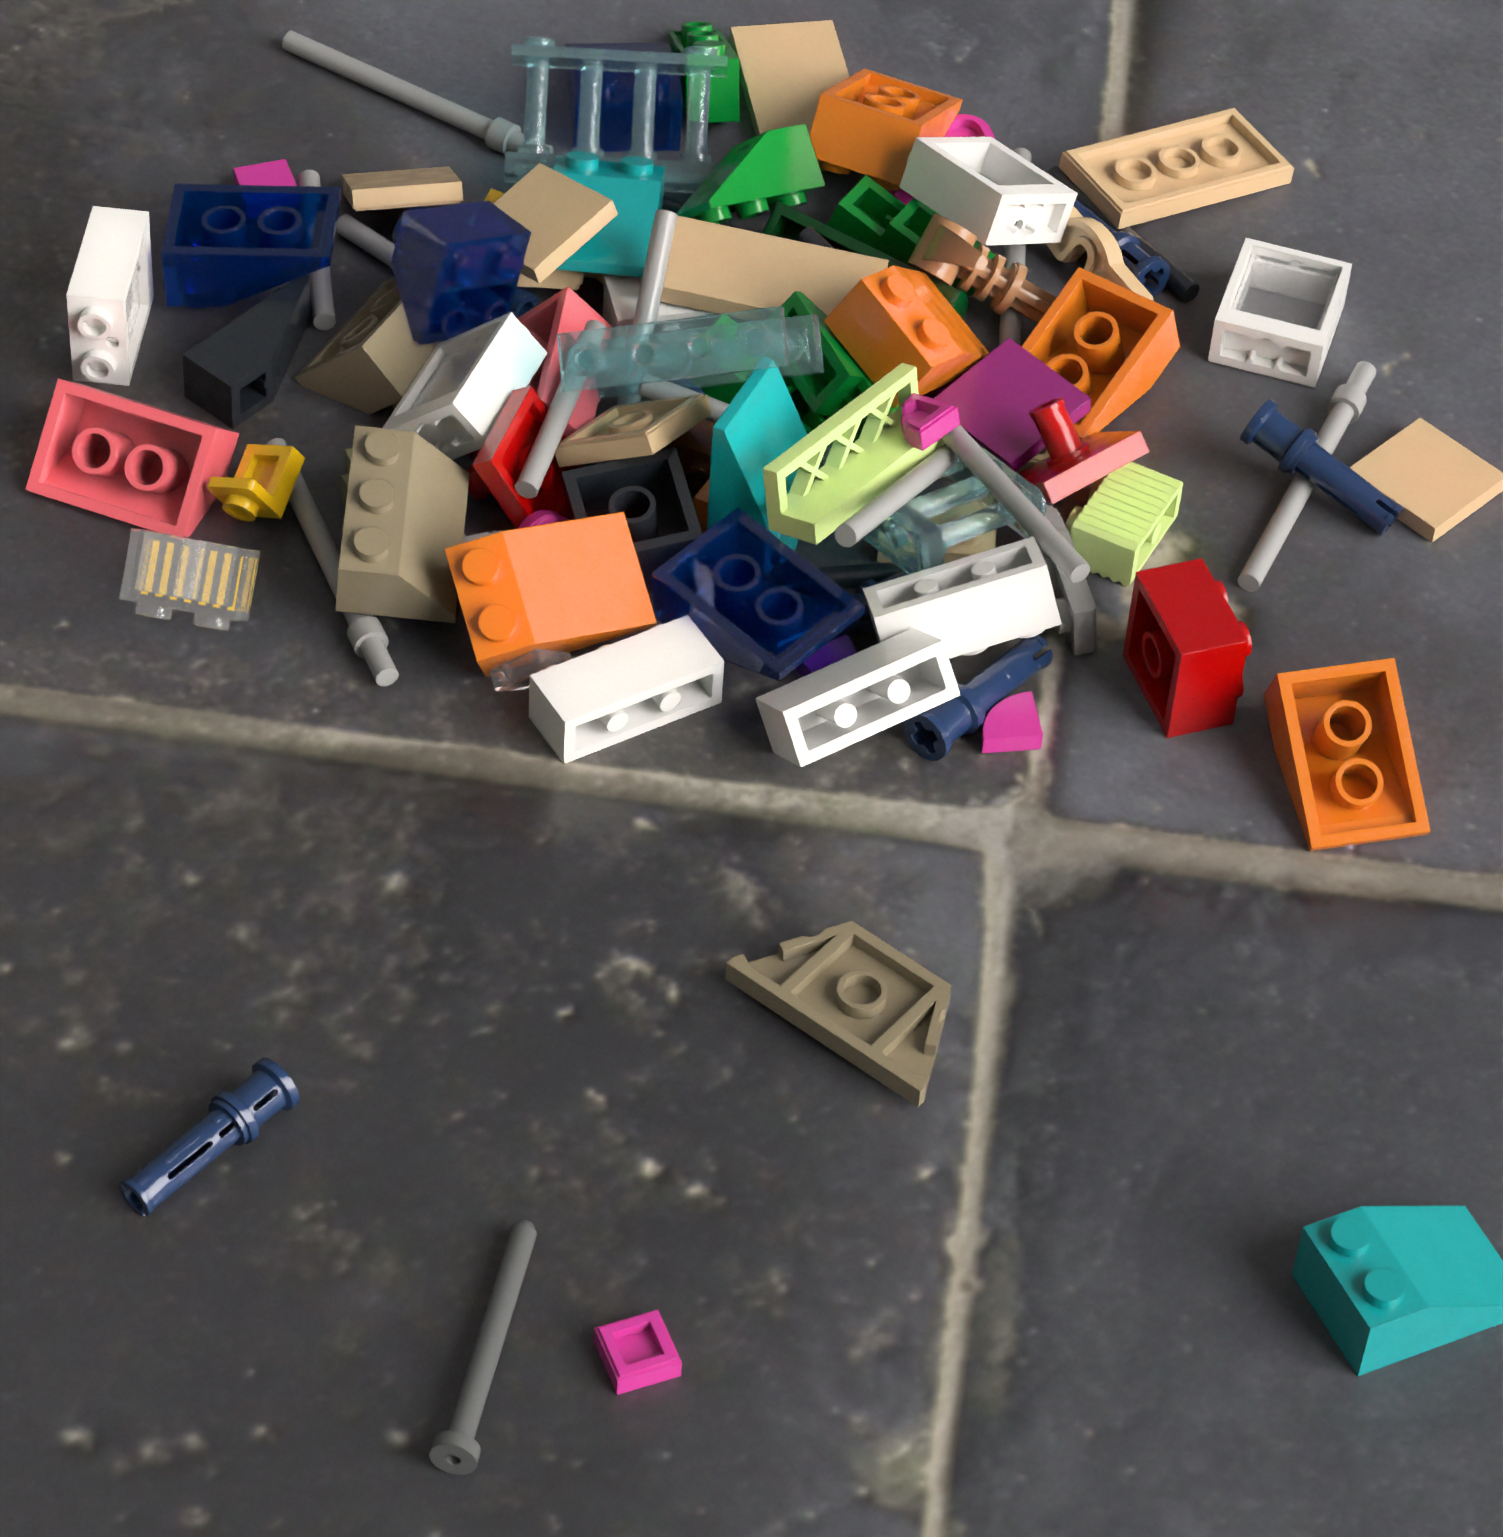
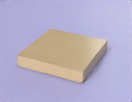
[462,163,618,284]
[342,166,463,211]
[555,393,713,467]
[1349,418,1503,542]

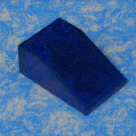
[565,42,683,152]
[161,184,341,308]
[652,507,865,681]

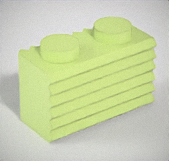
[1065,462,1183,587]

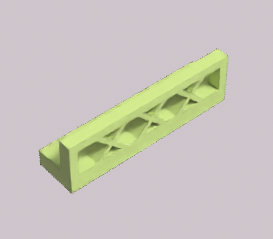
[763,363,946,545]

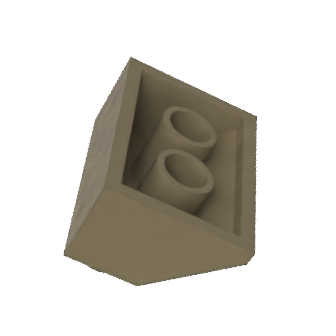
[295,250,491,415]
[335,425,470,623]

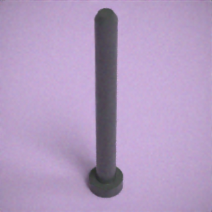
[429,1220,537,1475]

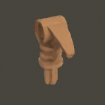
[907,214,1057,324]

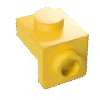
[206,444,305,521]

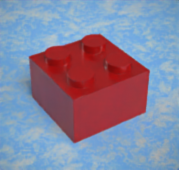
[1122,558,1252,738]

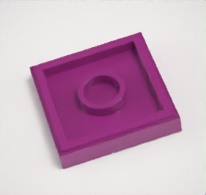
[933,338,1091,476]

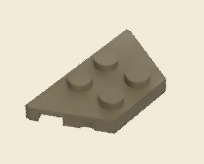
[725,921,952,1107]

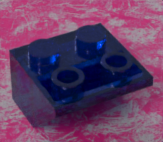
[391,200,531,345]

